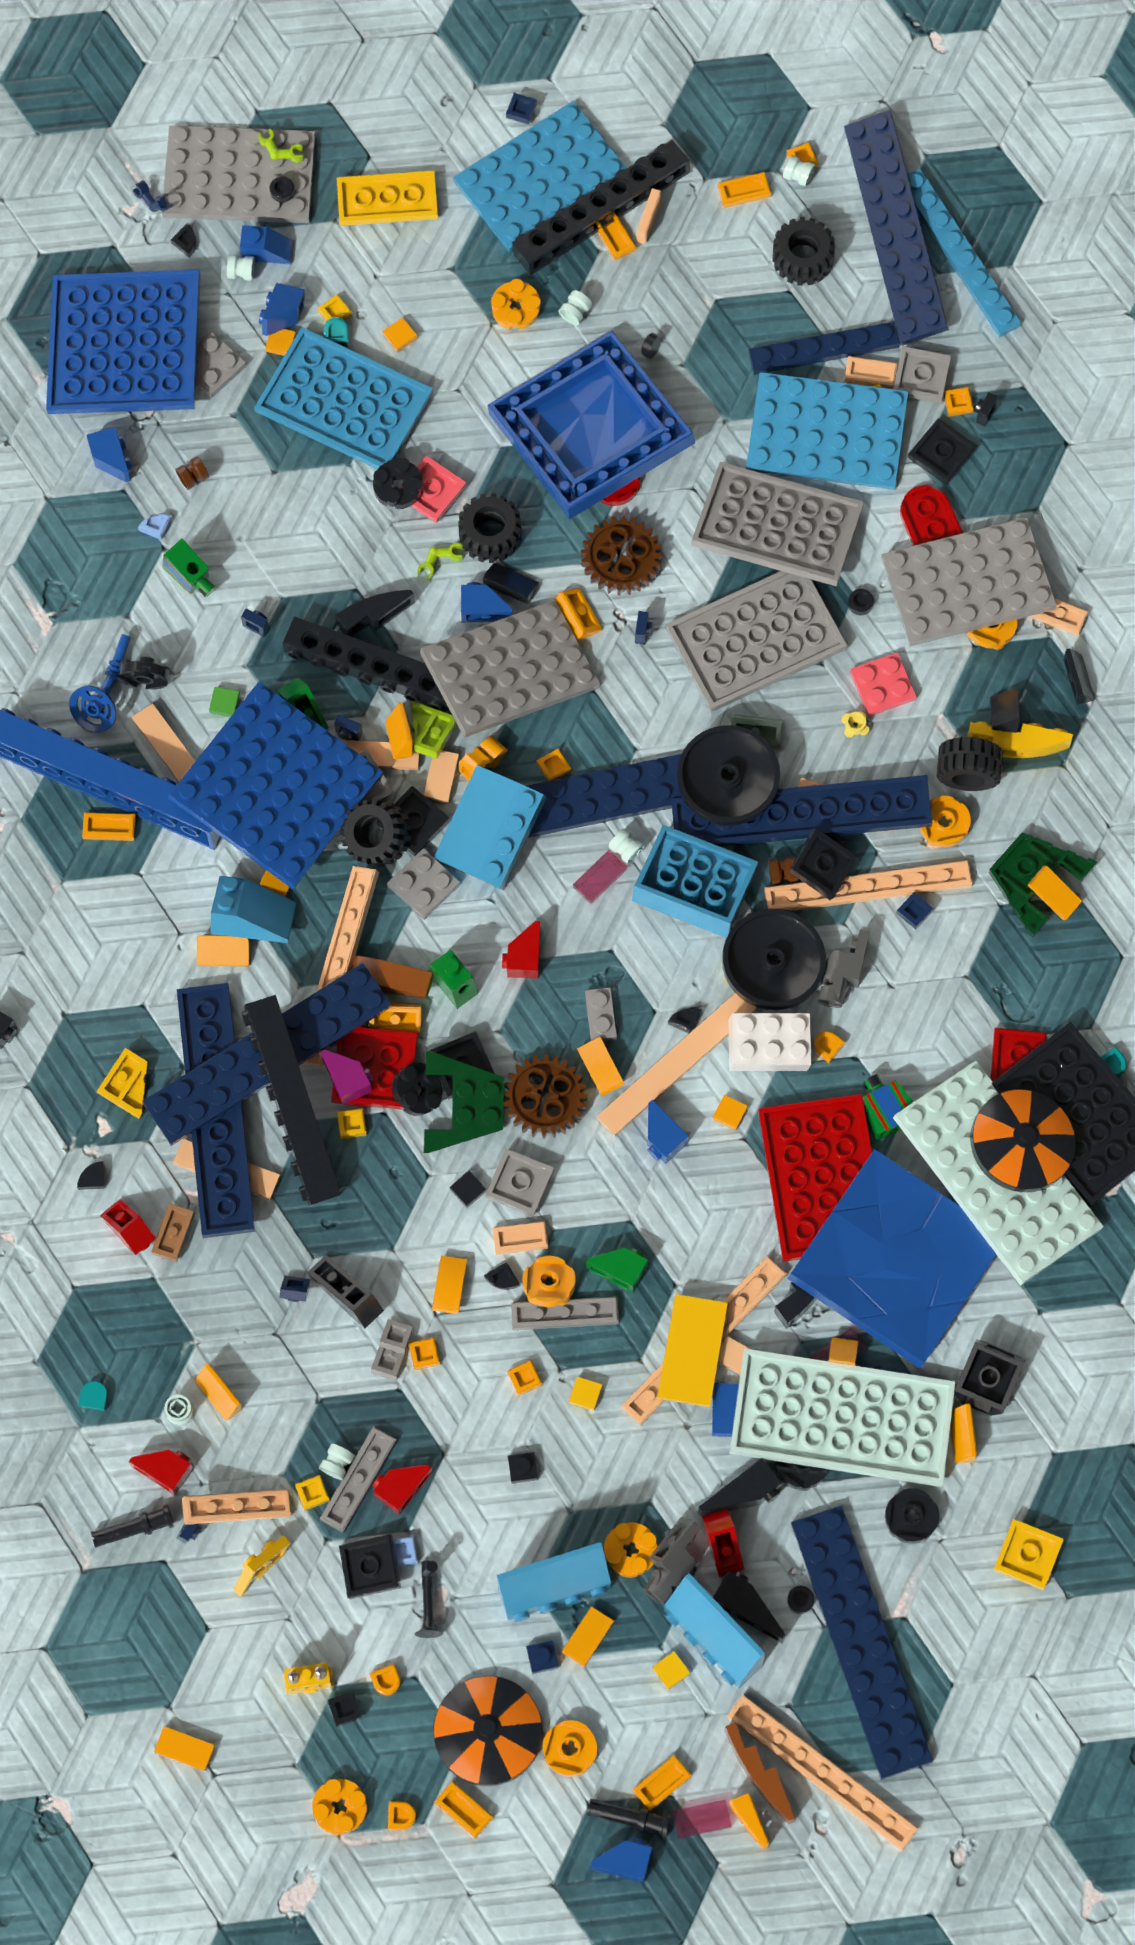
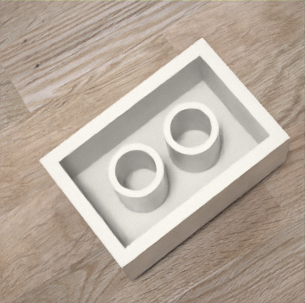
[728,1013,811,1071]

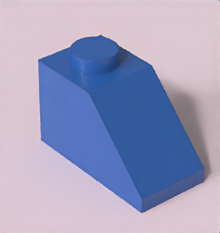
[240,225,293,264]
[461,582,512,623]
[647,1100,689,1164]
[590,1838,652,1883]

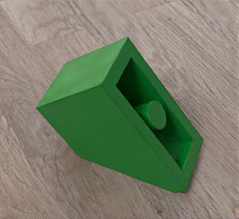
[277,677,329,729]
[586,1247,648,1293]

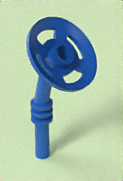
[69,634,131,733]

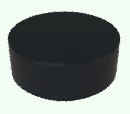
[269,176,294,202]
[641,332,662,359]
[848,589,874,615]
[787,1586,814,1614]

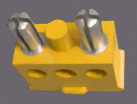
[284,1662,335,1694]

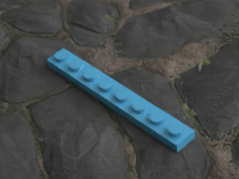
[908,168,1021,338]

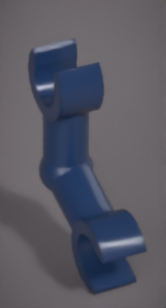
[132,180,173,212]

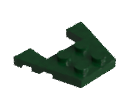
[988,833,1097,937]
[423,1051,504,1153]

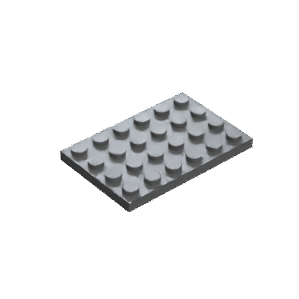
[162,126,315,223]
[691,462,864,586]
[881,517,1057,647]
[666,571,847,712]
[420,600,600,738]

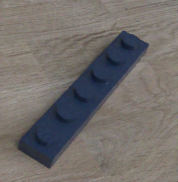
[748,322,899,375]

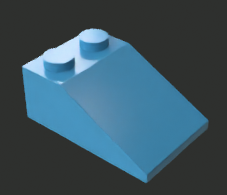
[211,876,296,943]

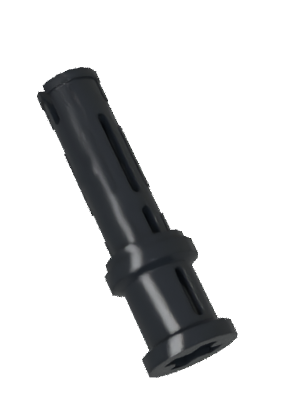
[91,1504,174,1548]
[587,1798,672,1839]

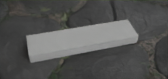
[511,1296,619,1331]
[320,1426,397,1533]

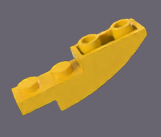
[967,722,1073,758]

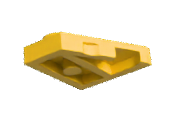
[97,1048,147,1119]
[233,1535,291,1597]

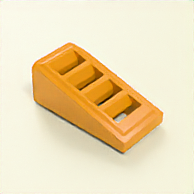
[729,1793,769,1850]

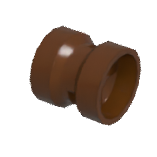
[175,456,210,490]
[769,856,798,884]

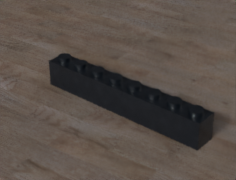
[241,995,341,1206]

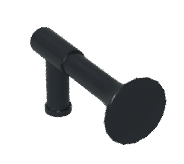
[415,1561,443,1638]

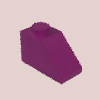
[320,1050,374,1105]

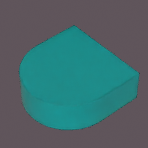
[323,317,349,343]
[1101,1046,1127,1077]
[78,1381,108,1411]

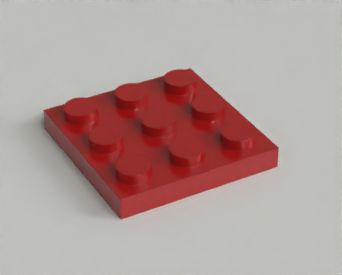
[331,1028,418,1110]

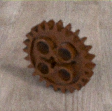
[581,516,662,596]
[503,1054,587,1139]

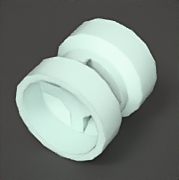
[783,155,815,187]
[227,254,255,281]
[559,290,592,325]
[609,829,645,865]
[164,1394,193,1426]
[319,1444,354,1480]

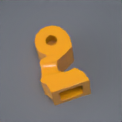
[459,736,508,781]

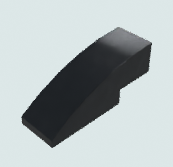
[335,590,415,637]
[774,1282,816,1329]

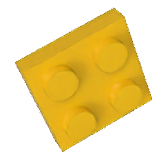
[993,1519,1064,1590]

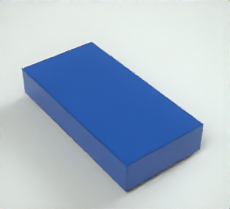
[712,1383,739,1437]

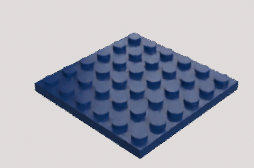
[46,270,201,414]
[168,681,383,890]

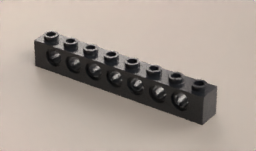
[512,140,690,276]
[283,616,452,714]

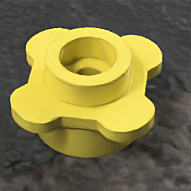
[842,711,869,738]

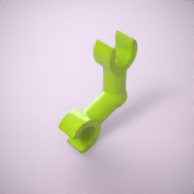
[258,128,304,163]
[417,543,463,580]

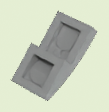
[371,1319,413,1381]

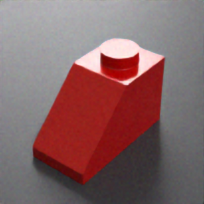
[502,921,541,979]
[100,1199,156,1255]
[128,1449,193,1496]
[373,1465,432,1516]
[701,1509,744,1577]

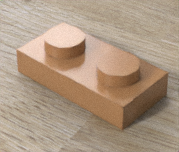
[151,1203,195,1262]

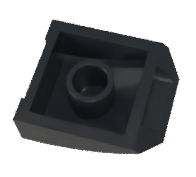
[954,1339,1026,1416]

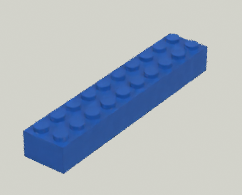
[0,708,221,850]

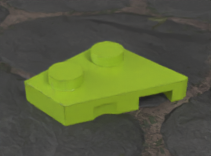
[412,701,457,759]

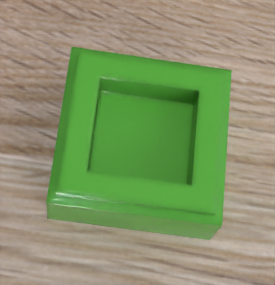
[209,687,240,717]

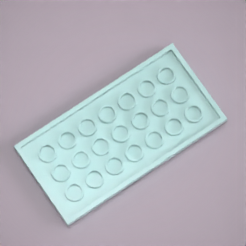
[893,1061,1104,1286]
[729,1348,955,1487]

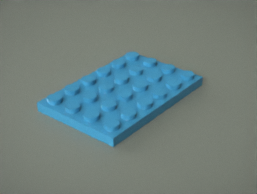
[453,101,627,253]
[254,327,433,469]
[746,372,908,490]

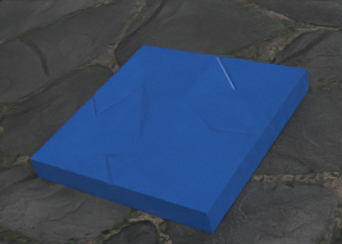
[487,330,695,519]
[787,1149,996,1368]

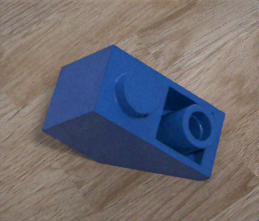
[259,283,305,336]
[86,427,133,482]

